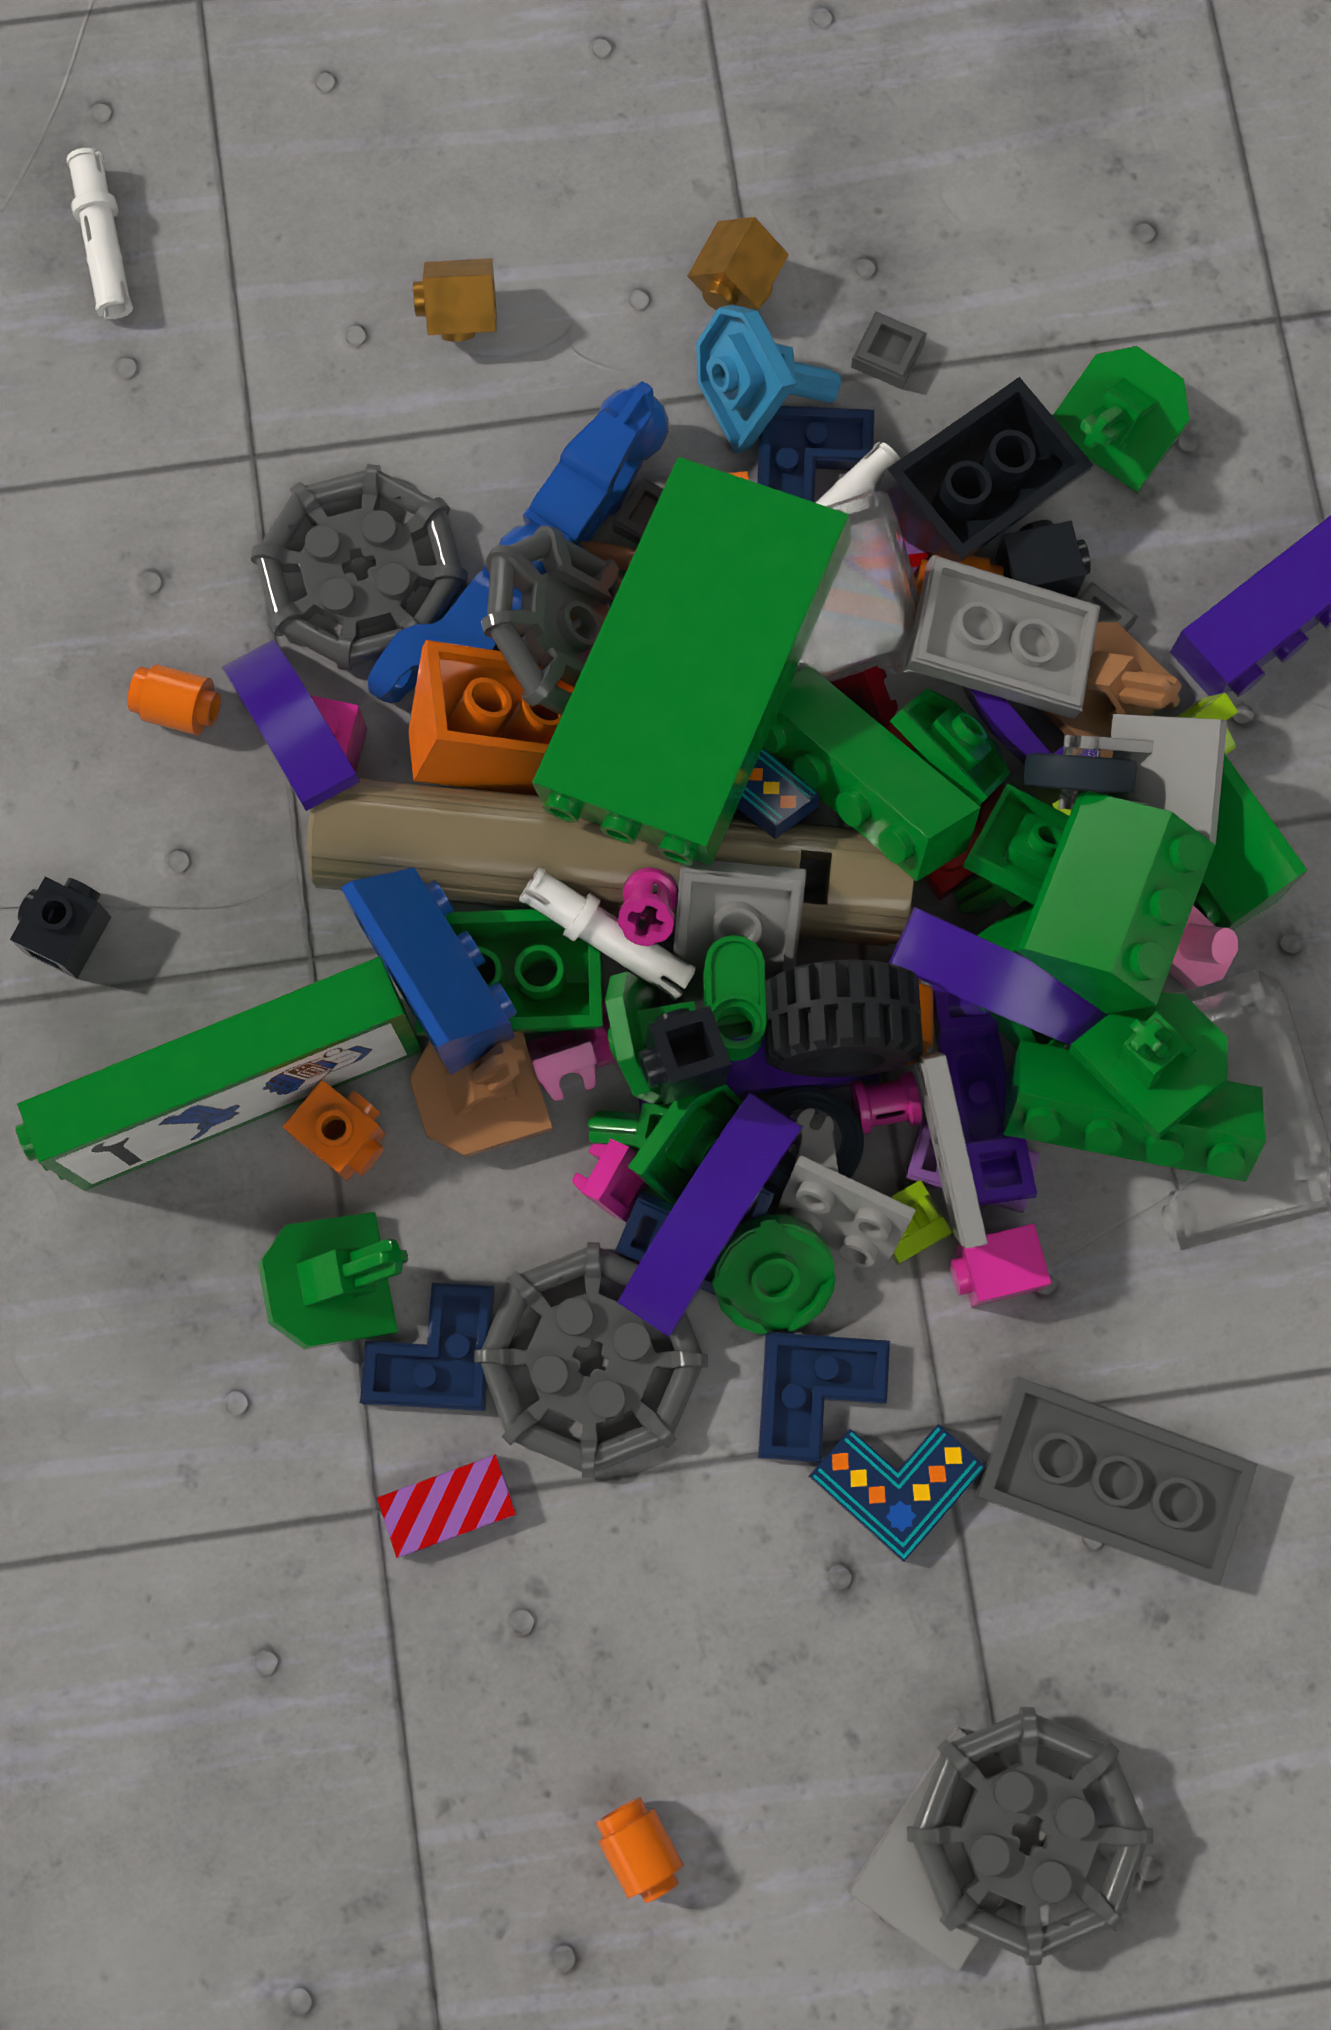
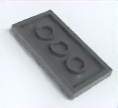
[975,1377,1258,1586]

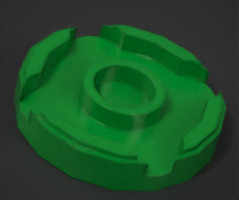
[711,1214,836,1334]

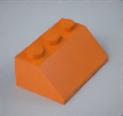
[408,640,574,796]

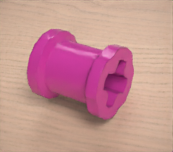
[618,867,679,946]
[850,1072,922,1135]

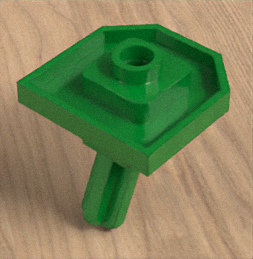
[1052,346,1190,494]
[890,688,1010,805]
[954,783,1069,915]
[605,971,753,1105]
[1069,992,1228,1140]
[588,1084,743,1205]
[258,1212,408,1350]

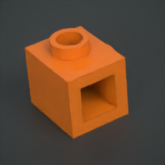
[283,1080,386,1182]

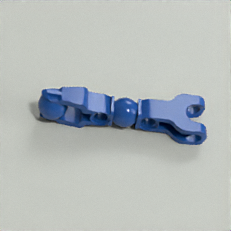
[368,381,669,704]

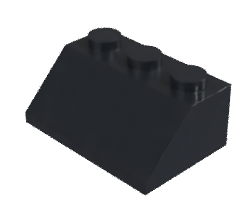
[873,377,1093,563]

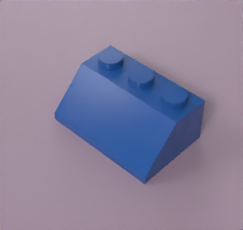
[340,867,517,1075]

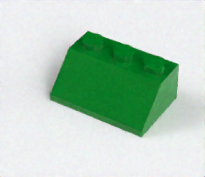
[1193,753,1307,930]
[1016,791,1215,1014]
[416,909,603,1036]

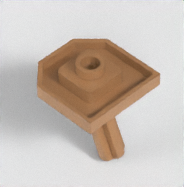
[1039,622,1182,758]
[409,1032,553,1158]

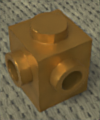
[687,217,789,310]
[413,258,497,342]

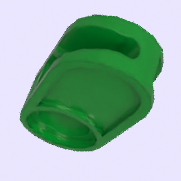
[703,935,767,1061]

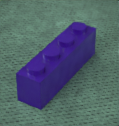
[1170,515,1331,697]

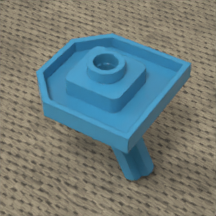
[696,305,841,454]

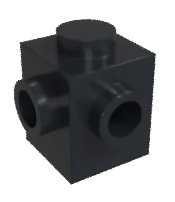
[995,520,1091,597]
[10,876,111,979]
[638,1005,732,1104]

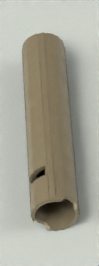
[306,777,914,947]

